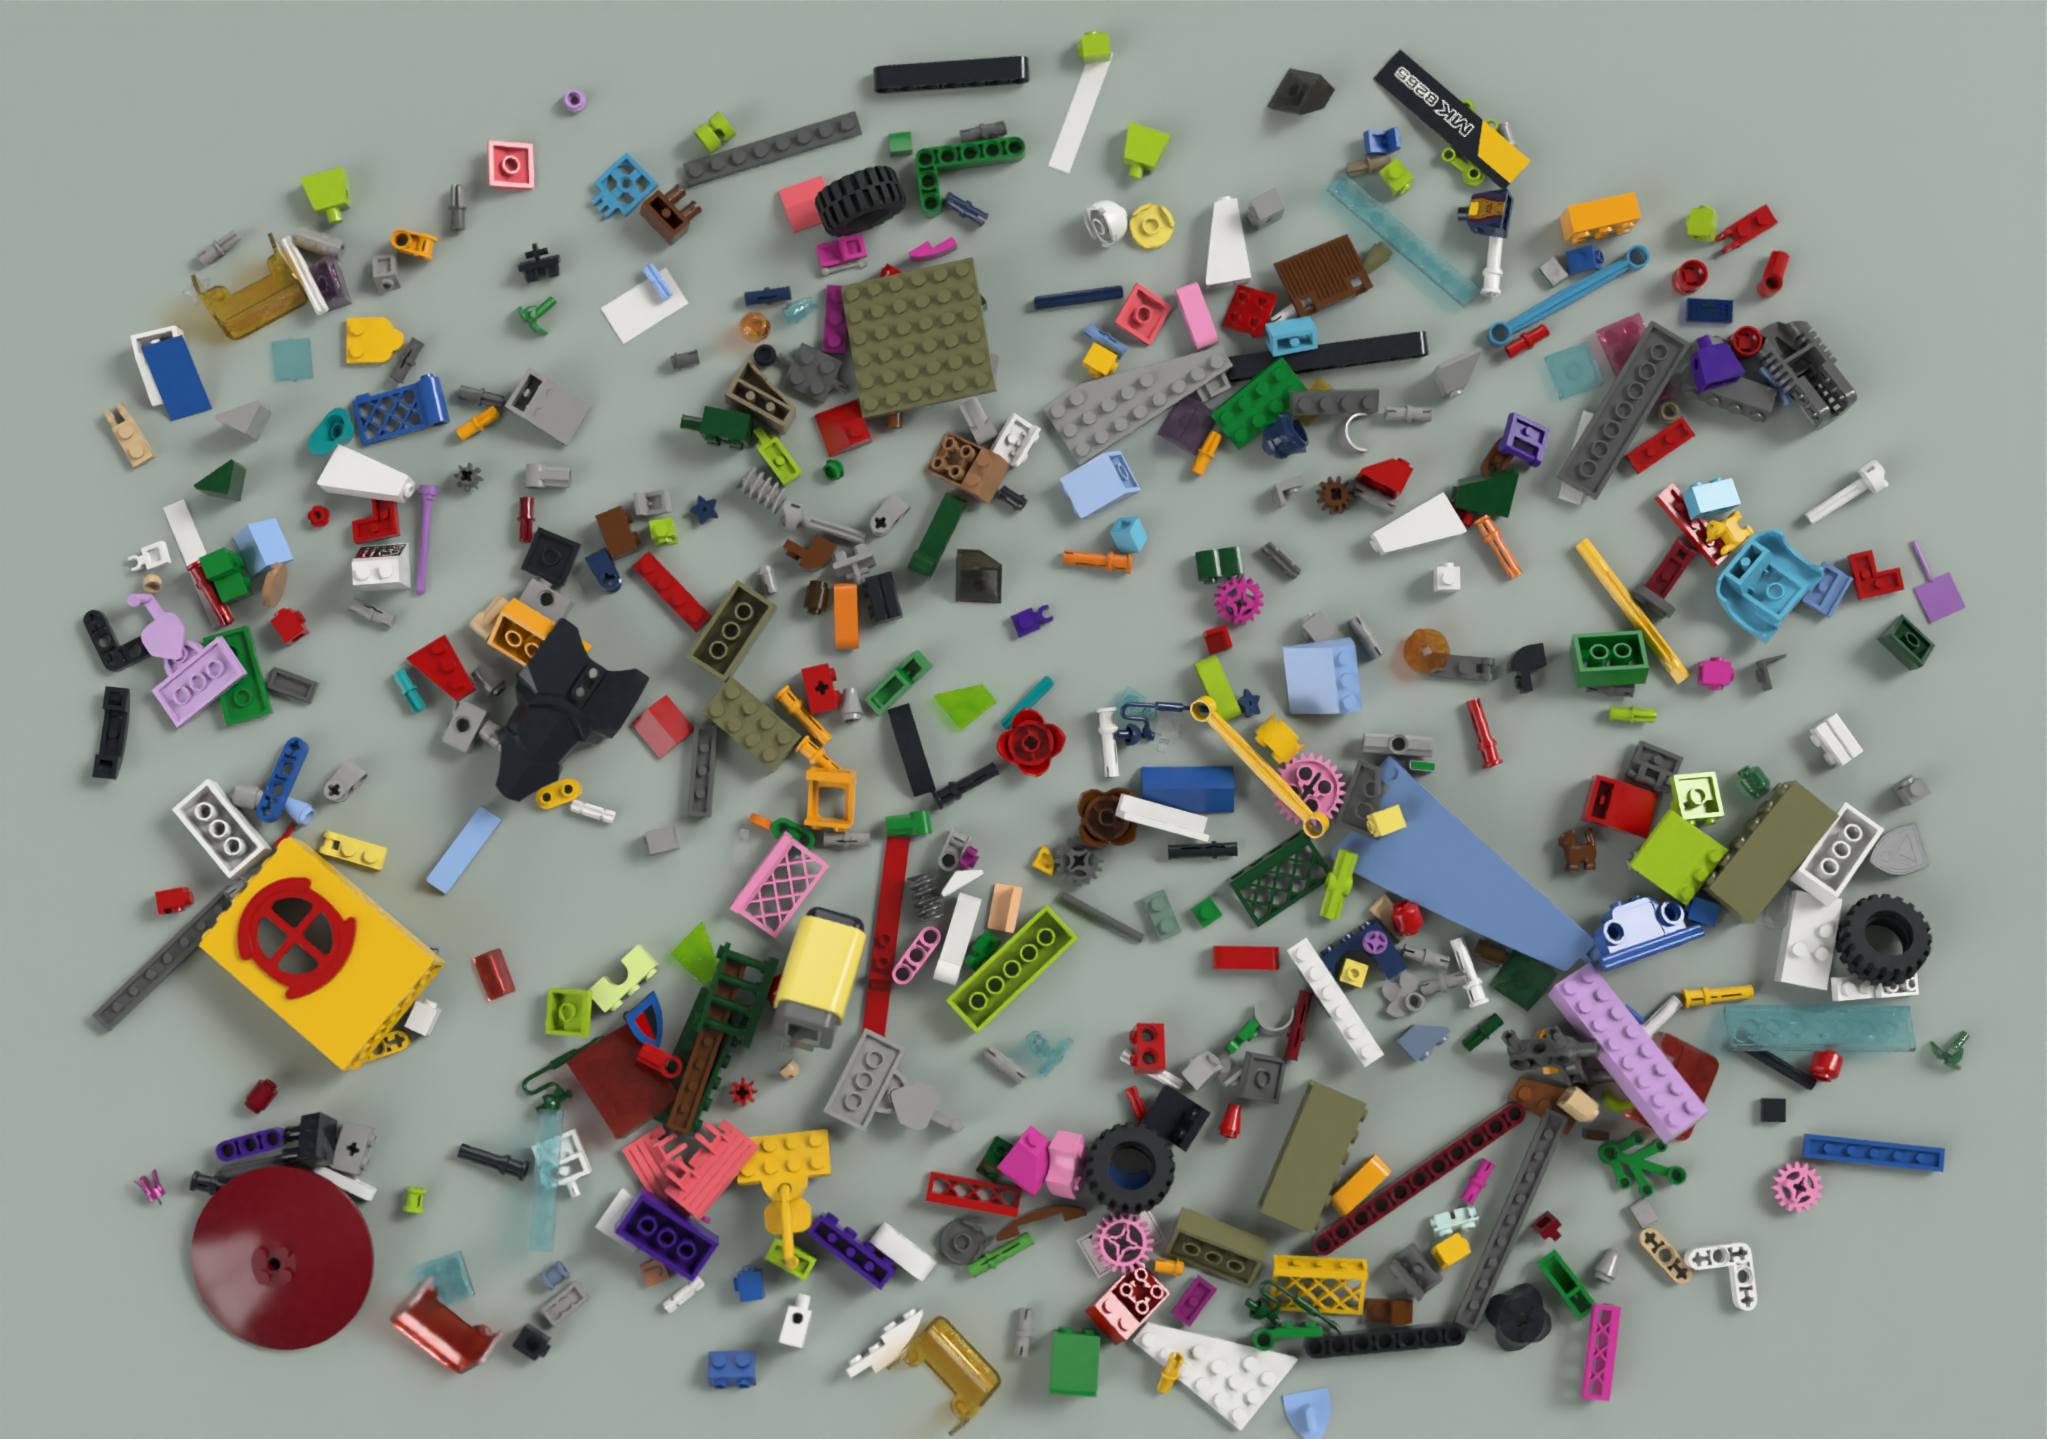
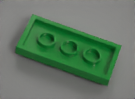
[1210,356,1308,450]
[203,625,273,726]

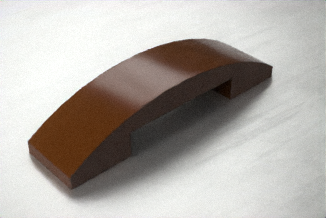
[996,1205,1087,1242]

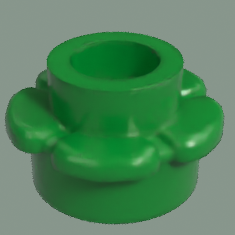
[823,459,844,481]

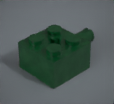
[680,406,754,451]

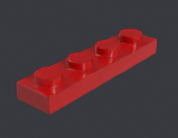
[1654,483,1732,568]
[632,551,712,633]

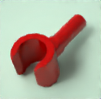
[1449,500,1474,527]
[274,822,296,850]

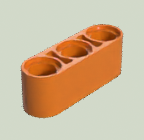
[834,582,859,649]

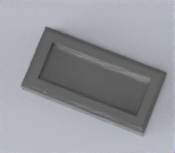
[266,667,319,704]

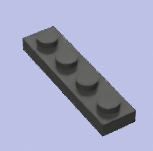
[1289,388,1379,415]
[688,724,719,818]

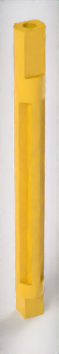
[1575,538,1690,684]

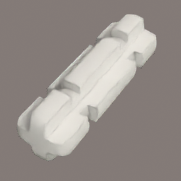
[570,800,616,823]
[663,1276,705,1313]

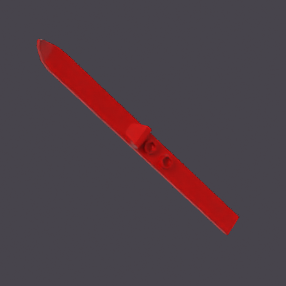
[862,836,910,1037]

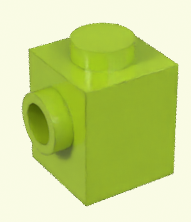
[1077,31,1111,64]
[1686,205,1719,242]

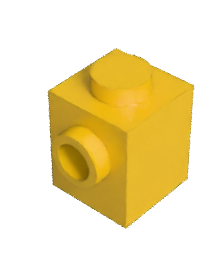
[1082,342,1119,379]
[1430,1232,1471,1272]

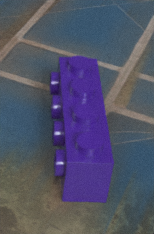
[807,1212,896,1290]

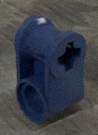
[585,547,622,593]

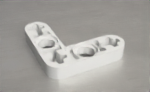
[1684,1242,1757,1311]

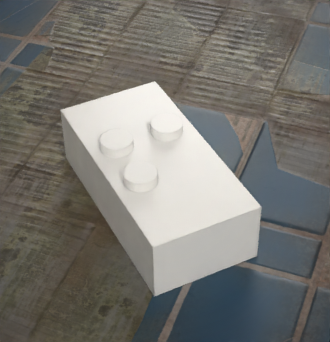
[172,779,273,881]
[1789,802,1884,906]
[1774,890,1842,990]

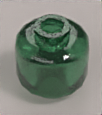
[1736,765,1771,801]

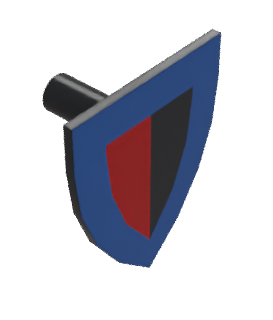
[623,991,663,1048]

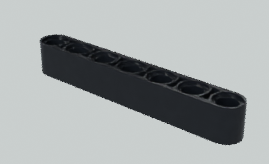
[873,56,1030,94]
[1303,1321,1466,1359]

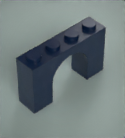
[1298,919,1408,1018]

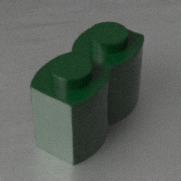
[1195,546,1244,585]

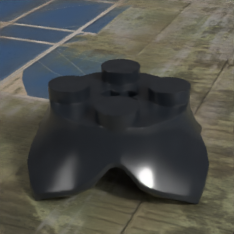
[1485,1283,1552,1351]

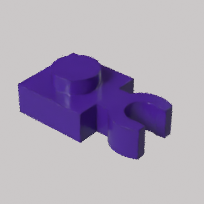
[1011,605,1054,638]

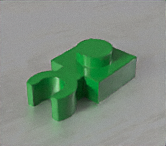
[963,930,1001,971]
[1224,1018,1260,1055]

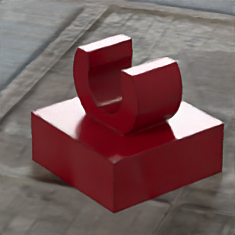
[1531,1211,1562,1242]

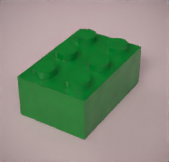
[1570,630,1649,688]

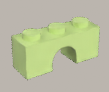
[589,945,659,1013]

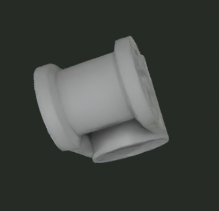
[870,492,910,537]
[324,759,368,803]
[938,827,974,872]

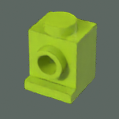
[649,517,678,547]

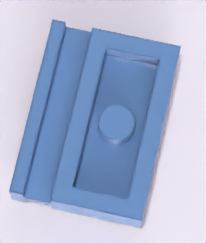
[1800,561,1853,618]

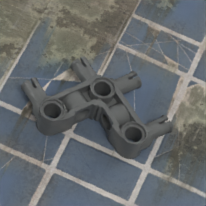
[1501,1026,1616,1093]

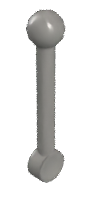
[821,258,867,276]

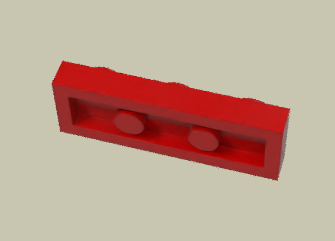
[1625,417,1695,474]

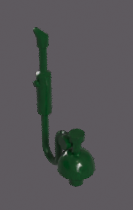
[522,1036,604,1116]
[1244,1280,1341,1333]

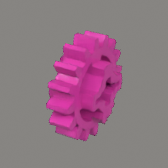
[1214,575,1264,625]

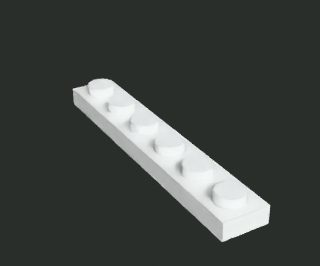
[1286,937,1384,1067]

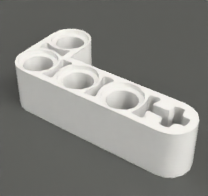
[933,892,982,986]

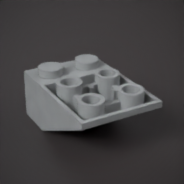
[505,368,591,446]

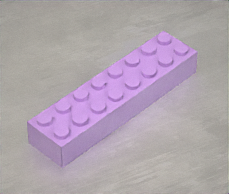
[1548,962,1709,1145]

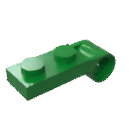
[1252,1320,1323,1351]

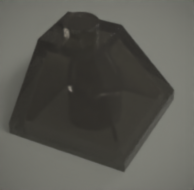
[1268,68,1335,115]
[955,549,1002,603]

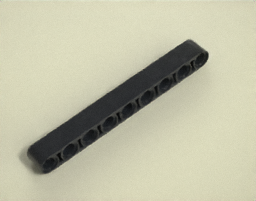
[1228,331,1429,382]

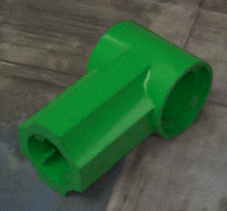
[885,810,932,836]

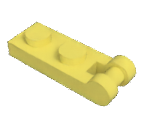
[319,830,388,870]

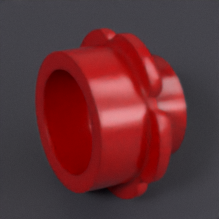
[307,505,330,528]

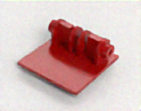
[1222,284,1278,340]

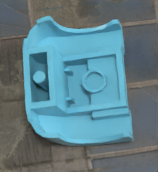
[1716,528,1824,644]

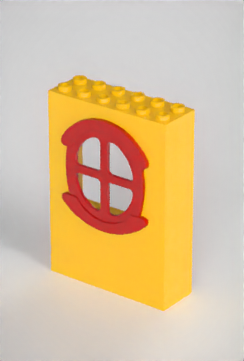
[199,837,446,1071]

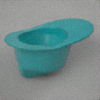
[308,407,355,456]

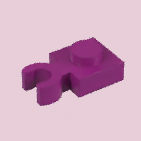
[958,846,979,870]

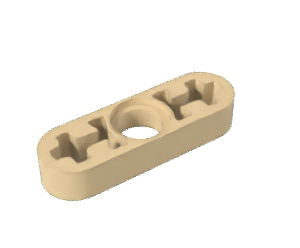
[1637,1227,1692,1284]

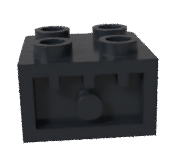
[1141,1084,1211,1152]

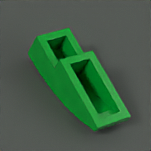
[864,650,933,716]
[1536,1249,1596,1321]

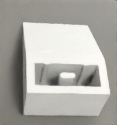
[131,325,185,407]

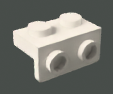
[990,413,1041,467]

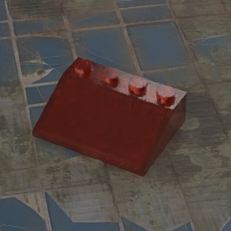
[566,1024,677,1139]

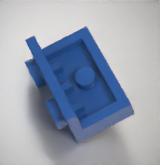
[708,1350,756,1389]

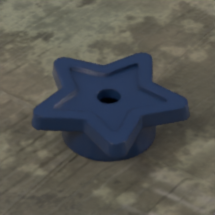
[689,495,719,525]
[1237,689,1261,718]

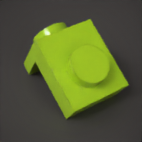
[1378,157,1414,197]

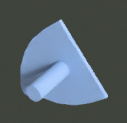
[1282,1387,1331,1439]

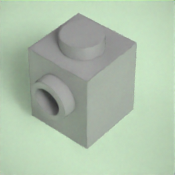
[1300,611,1337,643]
[1181,1051,1223,1090]

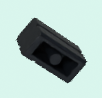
[862,571,903,624]

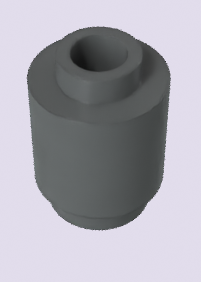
[471,663,506,697]

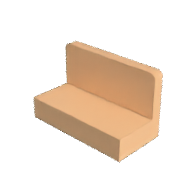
[987,883,1023,933]

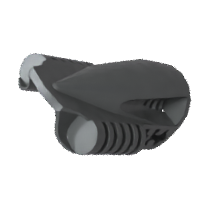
[1755,321,1857,430]

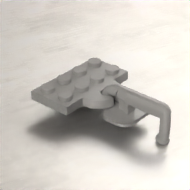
[823,1028,964,1133]

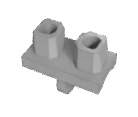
[832,543,876,583]

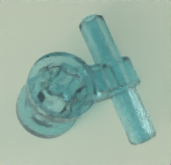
[1026,1031,1073,1077]

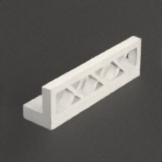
[1115,794,1210,842]

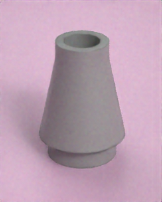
[840,688,863,723]
[1593,1248,1621,1285]

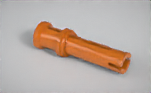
[1473,514,1523,580]
[1063,550,1133,574]

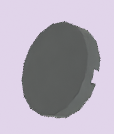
[940,1218,986,1265]

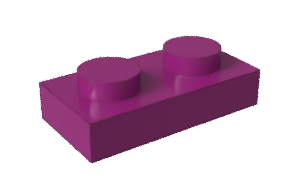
[1171,1275,1217,1327]

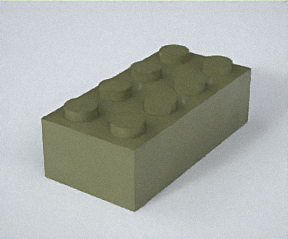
[686,580,778,683]
[702,677,803,772]

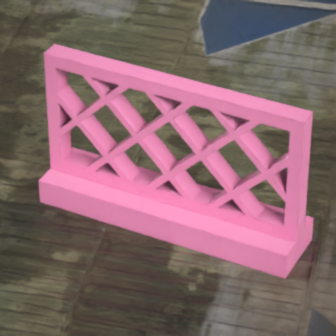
[730,831,830,938]

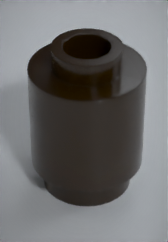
[803,580,829,615]
[1473,938,1509,968]

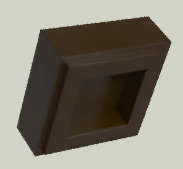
[1581,1129,1610,1142]

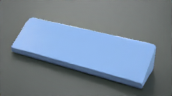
[426,806,501,894]

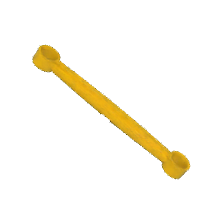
[1190,696,1329,838]

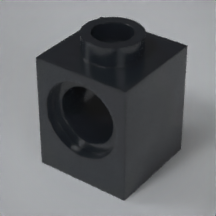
[512,1323,551,1361]

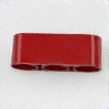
[1212,946,1280,970]

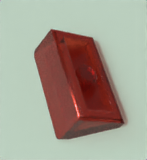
[473,948,516,1001]

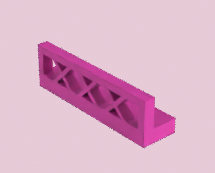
[1581,1303,1621,1401]

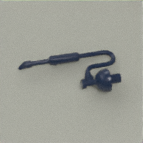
[1116,701,1209,746]

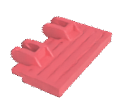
[664,1119,760,1220]
[622,1124,692,1217]

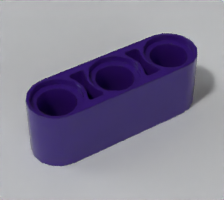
[216,1127,287,1162]

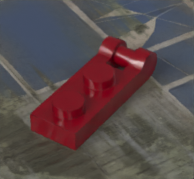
[1645,537,1698,599]

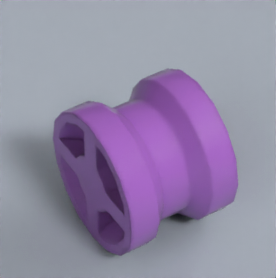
[1362,931,1387,954]

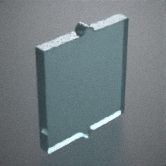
[272,338,313,382]

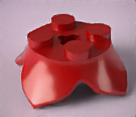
[996,708,1066,778]

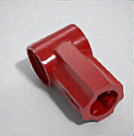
[1757,250,1791,298]
[636,1042,684,1078]

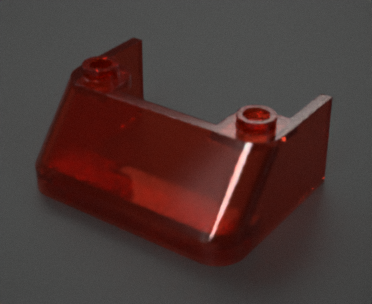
[390,1274,504,1374]

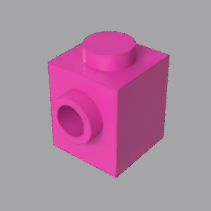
[1697,657,1734,690]

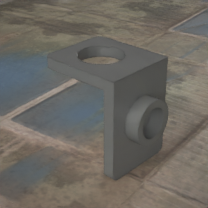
[1756,654,1787,691]

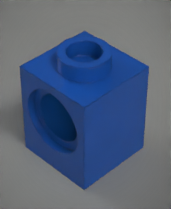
[1682,897,1721,927]

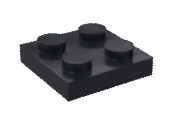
[521,527,582,587]

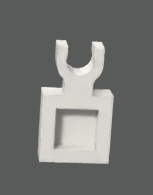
[128,541,171,573]

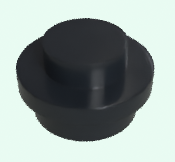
[754,344,777,367]

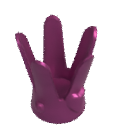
[134,1169,166,1205]

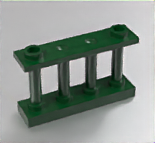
[693,941,780,1048]

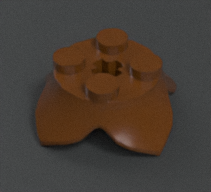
[1077,787,1138,848]

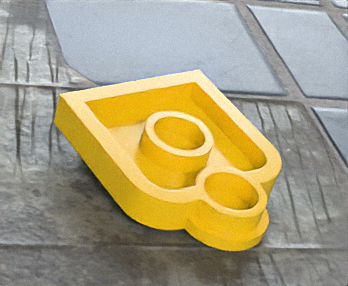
[347,317,404,364]

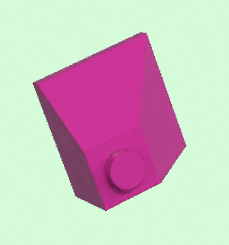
[997,1125,1051,1197]

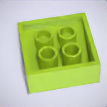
[1628,808,1728,906]

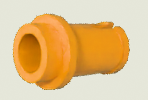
[1154,1257,1184,1277]

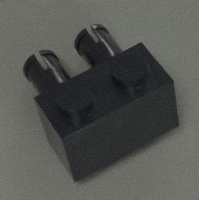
[281,1112,337,1168]

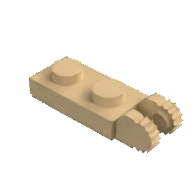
[104,403,155,468]

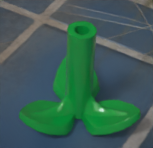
[518,297,557,335]

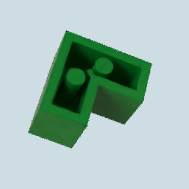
[199,547,254,605]

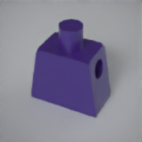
[1690,335,1745,393]

